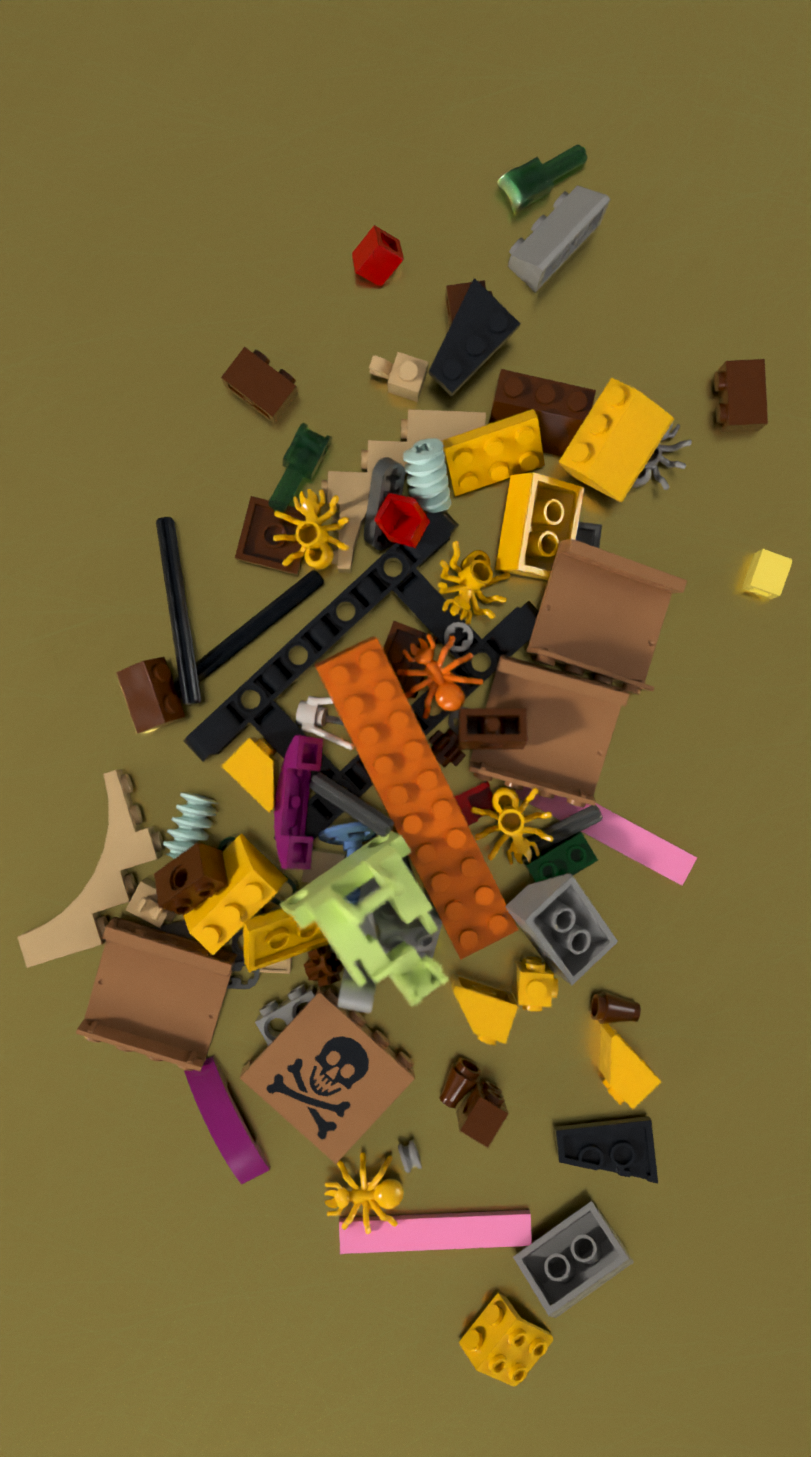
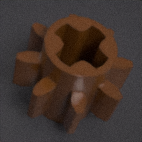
[428,728,466,768]
[304,945,345,987]

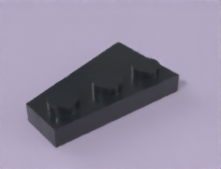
[428,278,521,396]
[554,1116,658,1184]

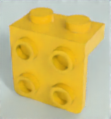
[458,1293,554,1386]

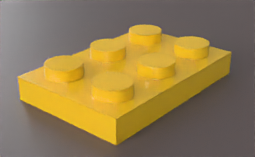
[441,409,545,497]
[243,908,330,972]

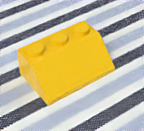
[559,377,674,503]
[495,472,584,580]
[183,834,287,955]

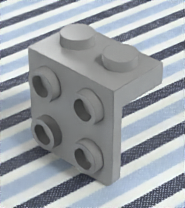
[367,895,442,958]

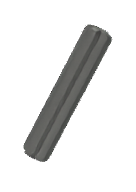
[309,772,394,837]
[522,805,603,860]

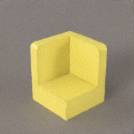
[742,549,793,599]

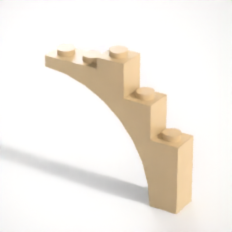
[321,409,486,573]
[17,769,165,968]

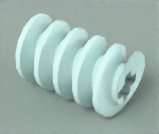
[403,438,451,513]
[163,792,220,859]

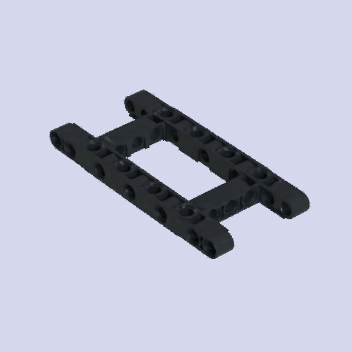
[183,510,539,839]

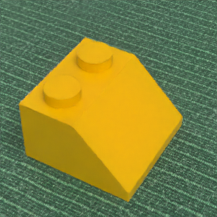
[221,737,279,812]
[450,974,518,1045]
[600,1023,661,1109]

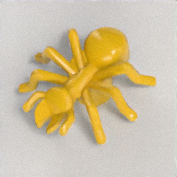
[273,489,349,569]
[438,541,511,625]
[471,786,554,865]
[324,1152,404,1234]

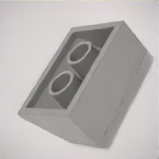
[508,185,611,292]
[505,874,618,985]
[513,1201,634,1318]

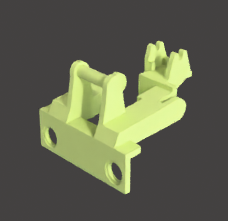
[280,831,449,1006]

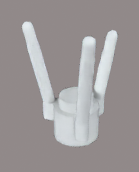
[296,696,354,750]

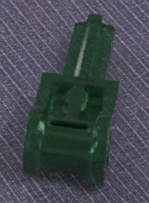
[497,144,588,213]
[268,422,332,512]

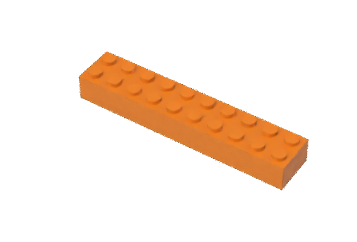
[314,636,518,960]

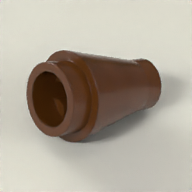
[590,992,641,1024]
[439,1058,481,1108]

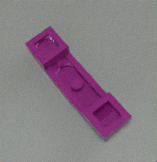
[274,735,323,870]
[184,1055,270,1185]

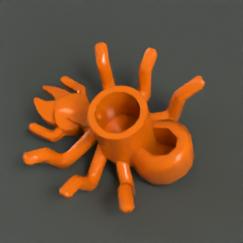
[397,634,483,719]

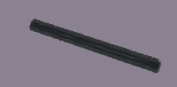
[156,517,201,705]
[173,570,324,698]

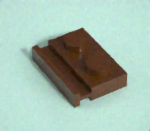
[383,621,439,698]

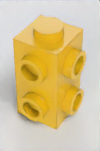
[512,956,558,1011]

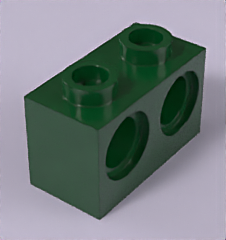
[523,832,598,883]

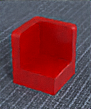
[352,225,404,286]
[374,493,430,548]
[454,780,496,826]

